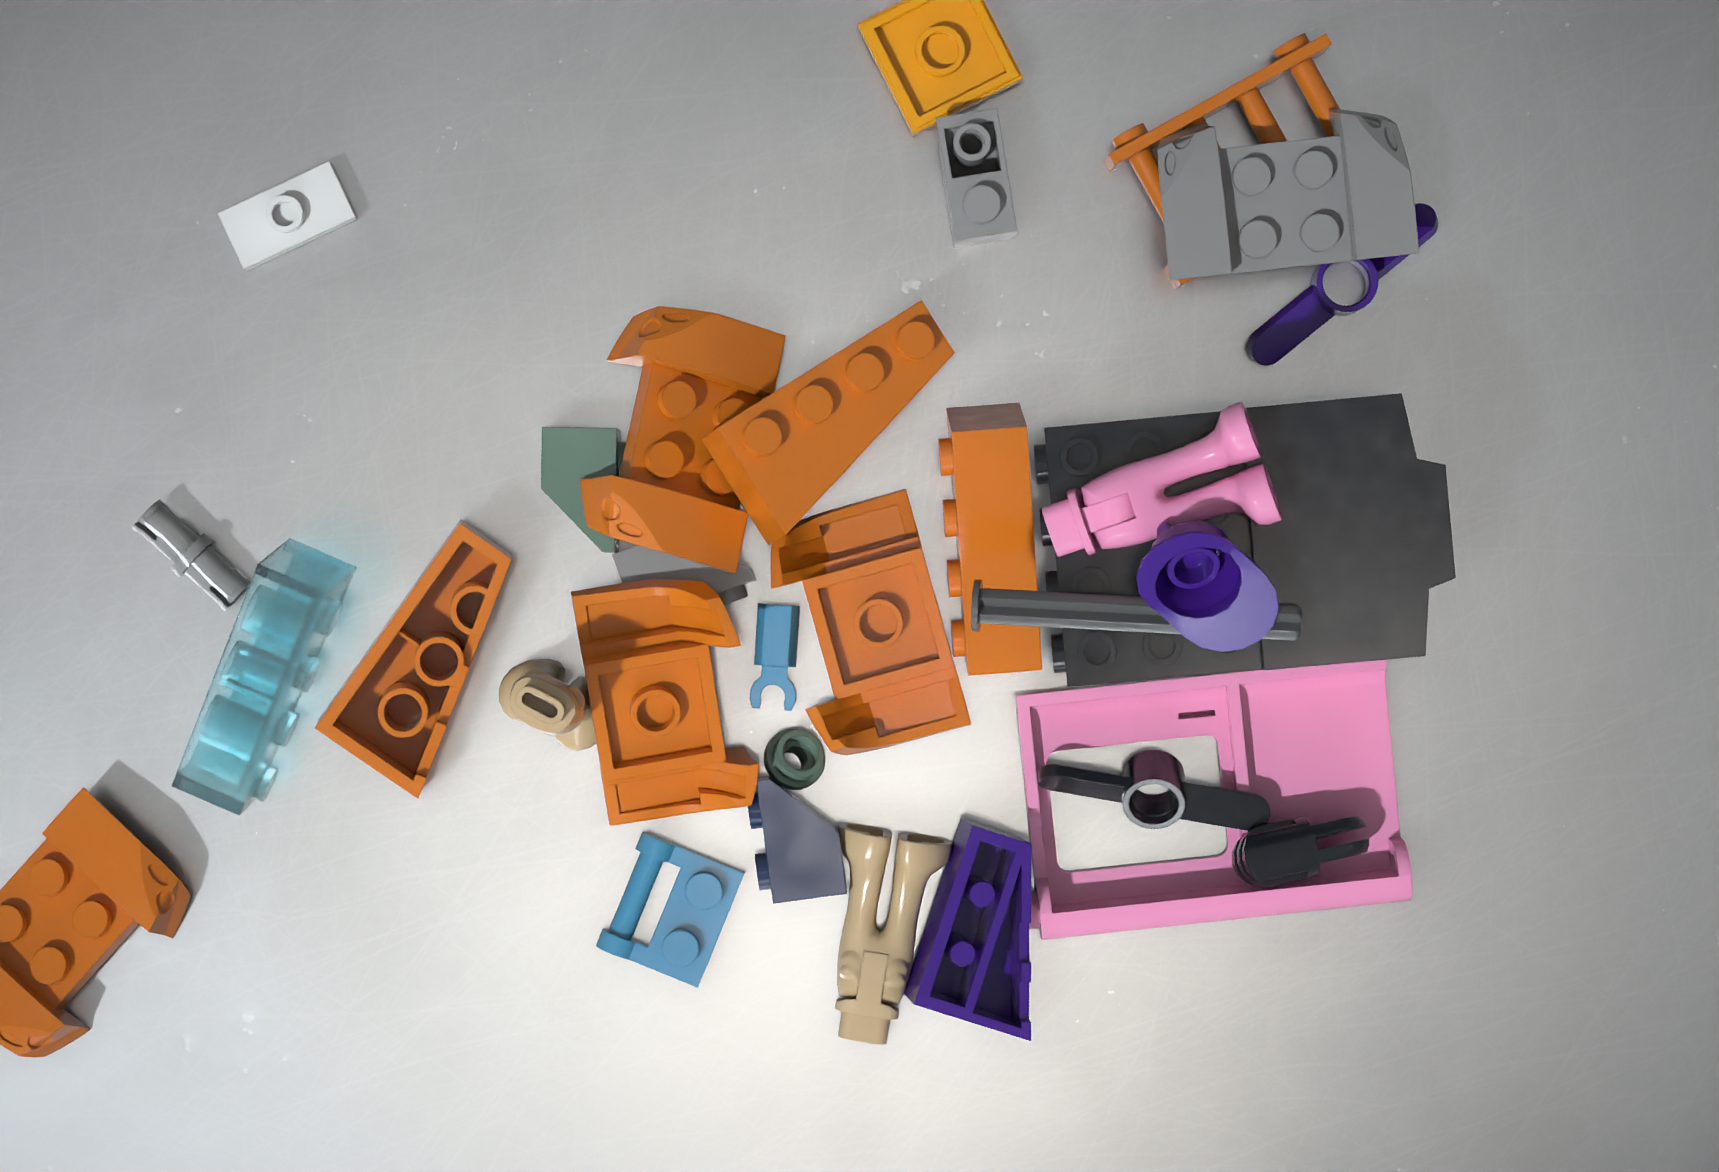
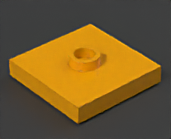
[857,0,1023,136]

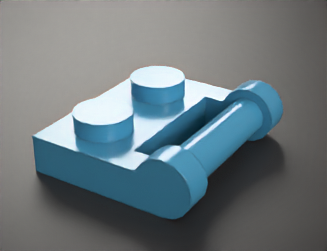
[596,831,745,988]

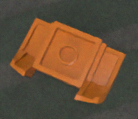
[580,306,786,573]
[771,489,971,756]
[571,579,759,826]
[0,787,191,1058]

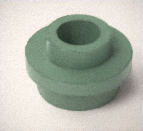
[764,729,825,790]

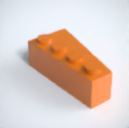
[315,519,512,799]

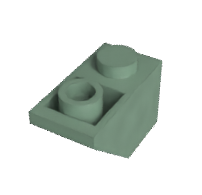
[541,427,626,553]

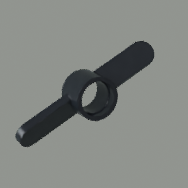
[1037,750,1270,831]

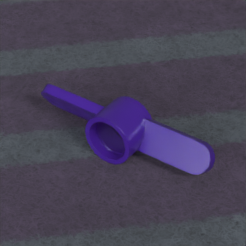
[1247,203,1439,366]

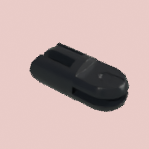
[1232,816,1369,887]

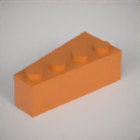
[701,300,955,545]
[938,403,1042,676]

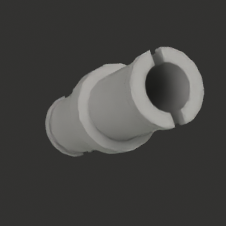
[132,499,252,611]

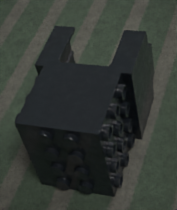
[1034,393,1456,687]

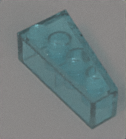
[171,538,357,816]

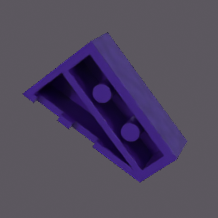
[904,818,1031,1041]

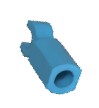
[750,603,800,711]

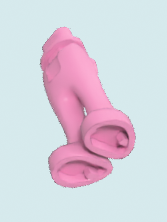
[1042,401,1282,557]

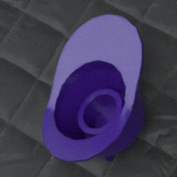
[1136,521,1279,652]

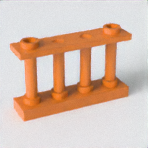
[1104,33,1341,290]

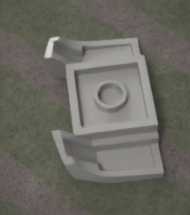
[1157,109,1419,281]

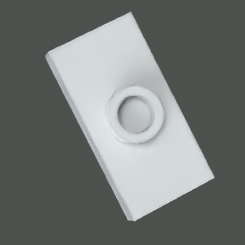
[217,161,358,271]

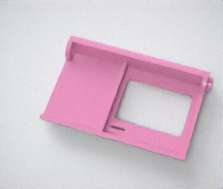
[1016,660,1412,940]

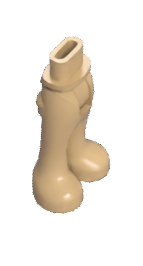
[499,658,596,751]
[835,823,953,1045]

